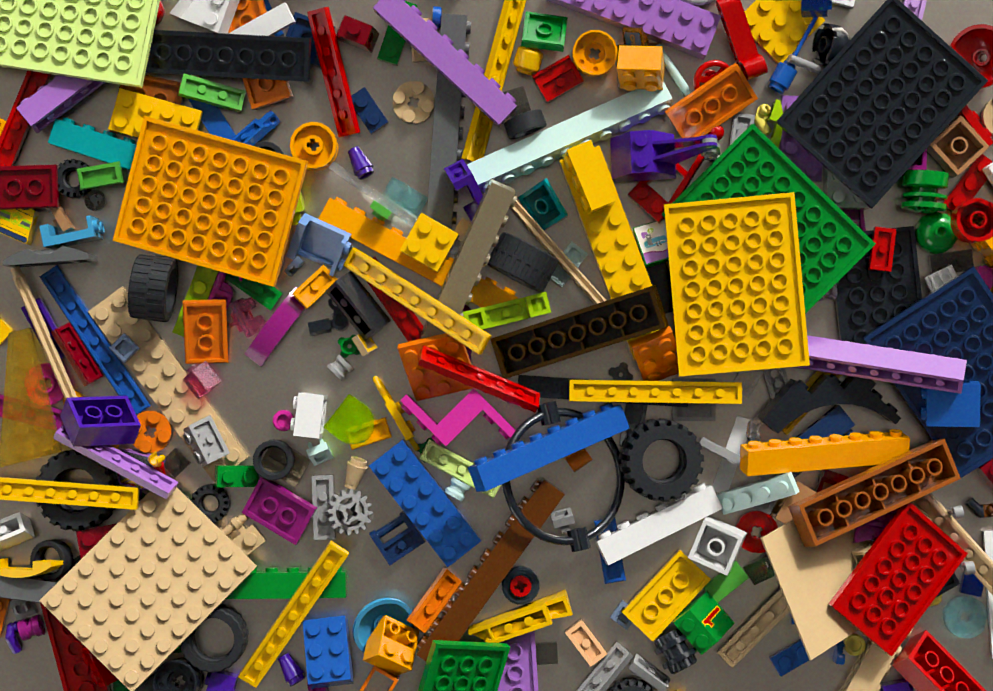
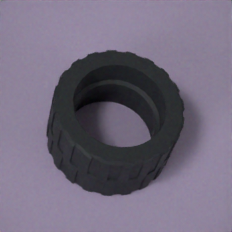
[487,232,559,293]
[128,254,178,322]
[180,604,249,673]

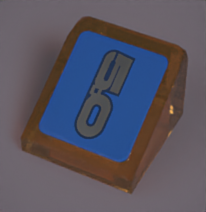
[622,27,649,46]

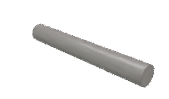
[787,54,825,74]

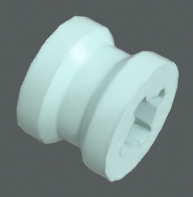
[444,477,471,502]

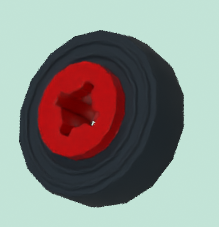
[502,566,540,605]

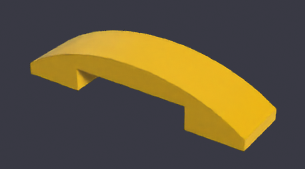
[0,558,63,578]

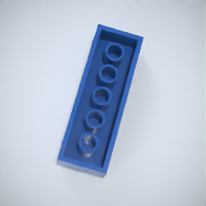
[369,439,482,567]

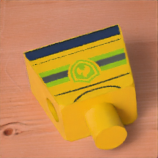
[0,209,39,245]

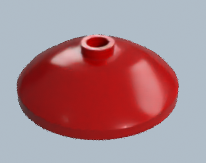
[950,24,993,88]

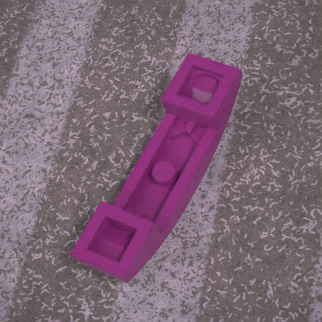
[245,287,305,367]

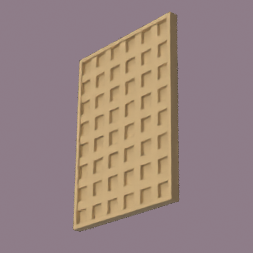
[39,488,257,691]

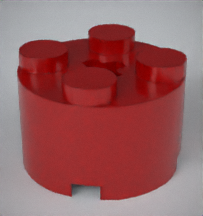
[950,198,993,243]

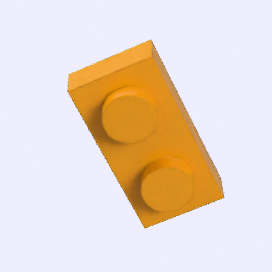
[292,264,338,310]

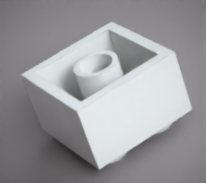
[290,392,328,439]
[688,516,747,575]

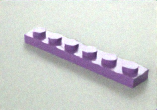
[53,424,178,500]

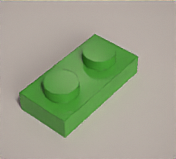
[370,200,395,221]

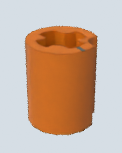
[565,448,593,473]

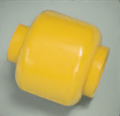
[513,46,544,75]

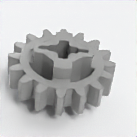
[325,489,373,535]

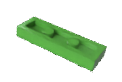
[178,74,246,113]

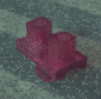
[229,297,266,338]

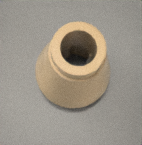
[344,456,368,490]

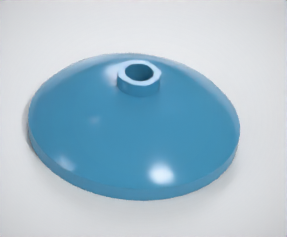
[352,598,415,652]

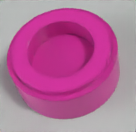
[273,410,294,431]

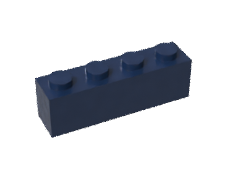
[783,405,855,478]

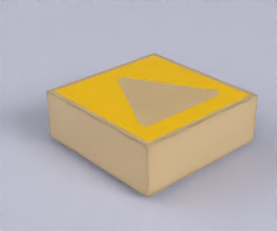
[352,334,378,356]

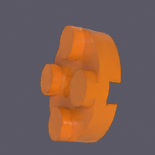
[133,411,173,453]

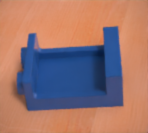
[921,381,981,427]

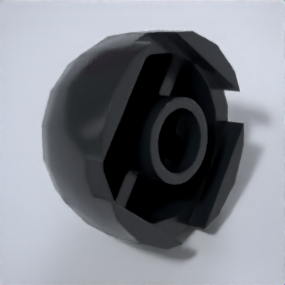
[812,23,850,66]

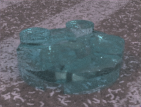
[943,595,988,638]

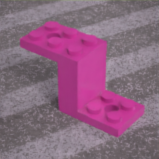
[400,388,516,446]

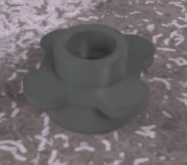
[608,362,633,381]

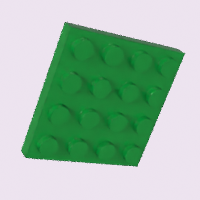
[418,640,511,691]

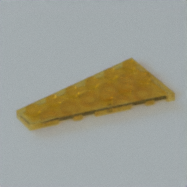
[0,328,63,468]

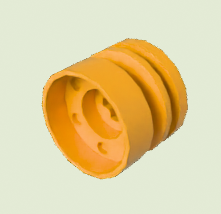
[572,30,617,77]

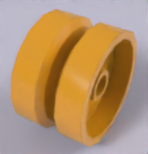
[290,122,339,172]

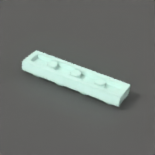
[717,472,800,515]

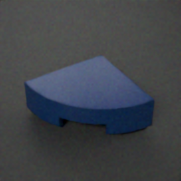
[832,641,845,665]

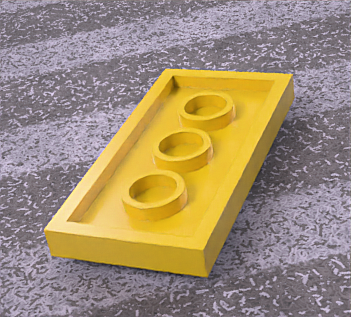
[108,88,203,138]
[621,550,711,641]

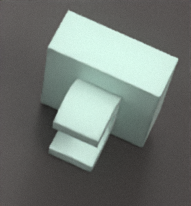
[306,438,334,466]

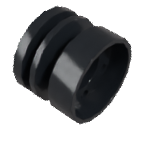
[152,657,205,691]

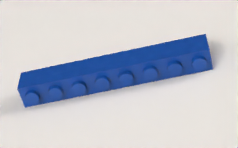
[468,402,629,492]

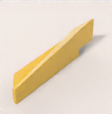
[468,589,573,643]

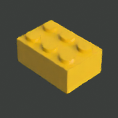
[563,140,616,214]

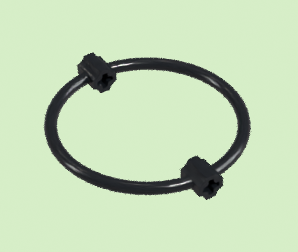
[502,401,625,552]

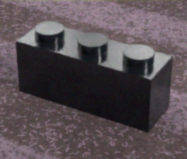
[325,271,391,341]

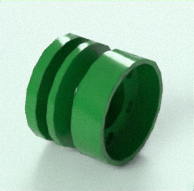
[901,170,949,213]

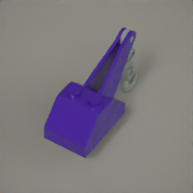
[610,130,720,183]

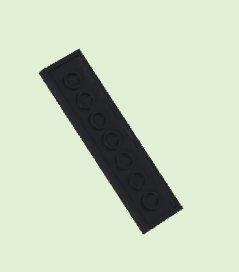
[146,29,311,82]

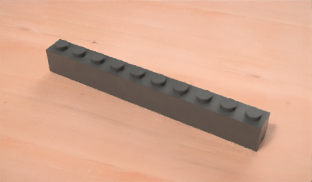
[427,13,471,229]

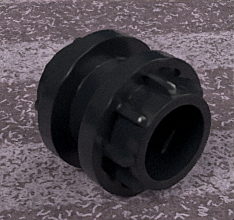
[654,628,697,674]

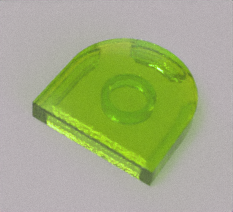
[323,394,374,444]

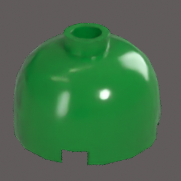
[915,212,957,255]

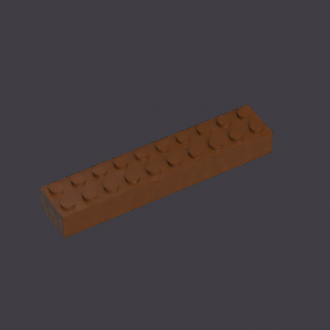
[416,478,565,662]

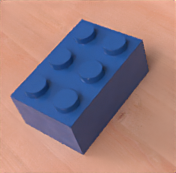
[303,615,354,689]

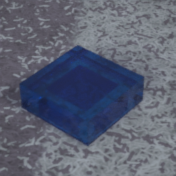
[959,571,984,597]

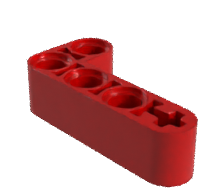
[716,0,768,81]

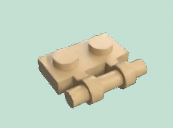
[220,513,266,556]

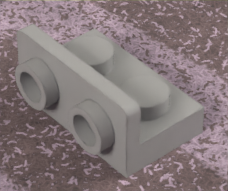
[183,415,230,467]

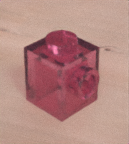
[182,361,221,400]

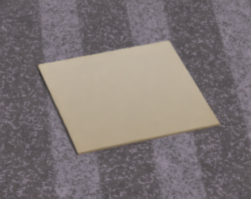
[761,520,871,660]

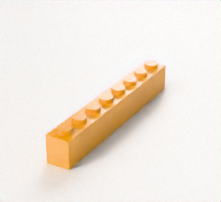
[740,429,910,476]

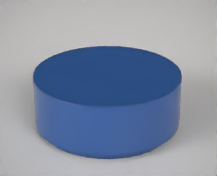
[432,6,442,28]

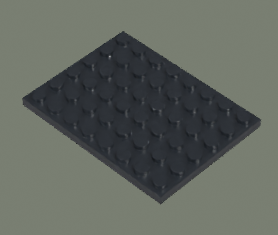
[775,0,988,209]

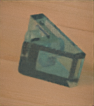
[382,177,428,216]

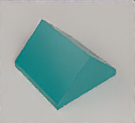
[518,178,568,231]

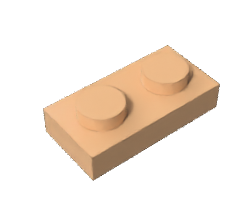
[565,619,607,667]

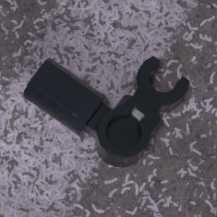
[308,299,349,336]

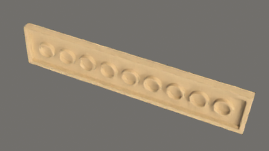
[88,286,249,482]

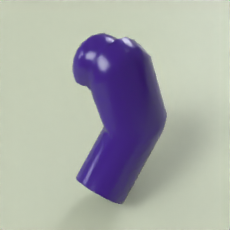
[5,621,22,654]

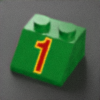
[673,590,735,655]

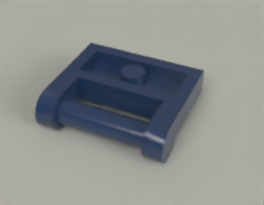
[369,511,426,566]

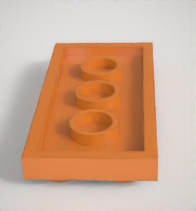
[664,63,758,147]

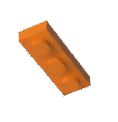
[407,568,462,634]

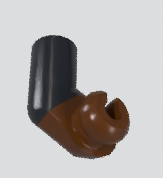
[965,497,993,518]

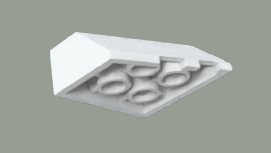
[170,0,240,33]

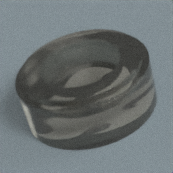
[84,190,107,211]

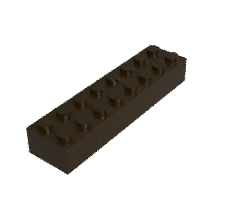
[490,285,669,379]

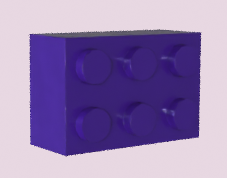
[60,396,141,447]

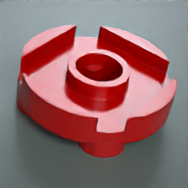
[735,510,778,553]

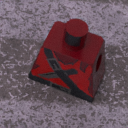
[336,15,379,53]

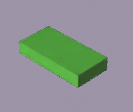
[77,161,124,190]
[704,560,749,602]

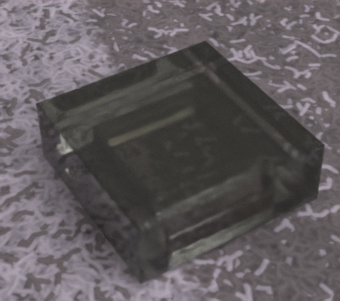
[536,642,558,665]

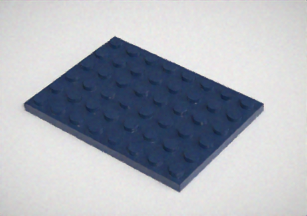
[863,266,993,478]

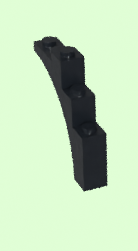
[757,373,901,433]

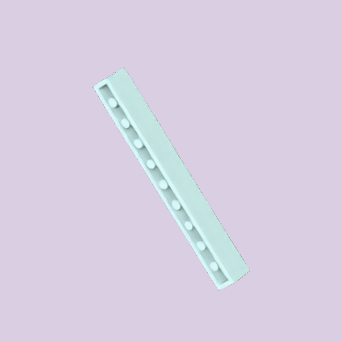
[467,82,673,193]

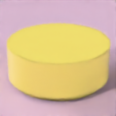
[843,633,866,656]

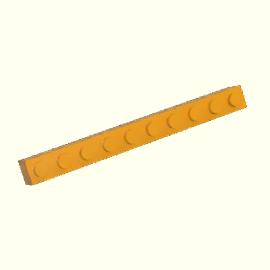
[318,197,518,307]

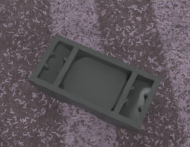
[2,246,98,268]

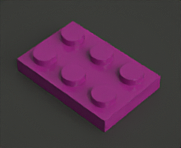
[242,477,317,545]

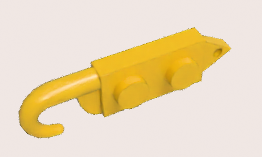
[372,376,420,451]

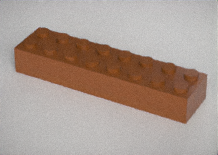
[788,439,961,547]

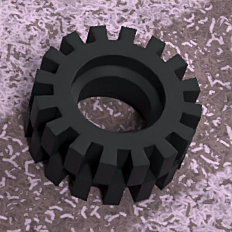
[58,159,92,198]
[190,484,230,523]

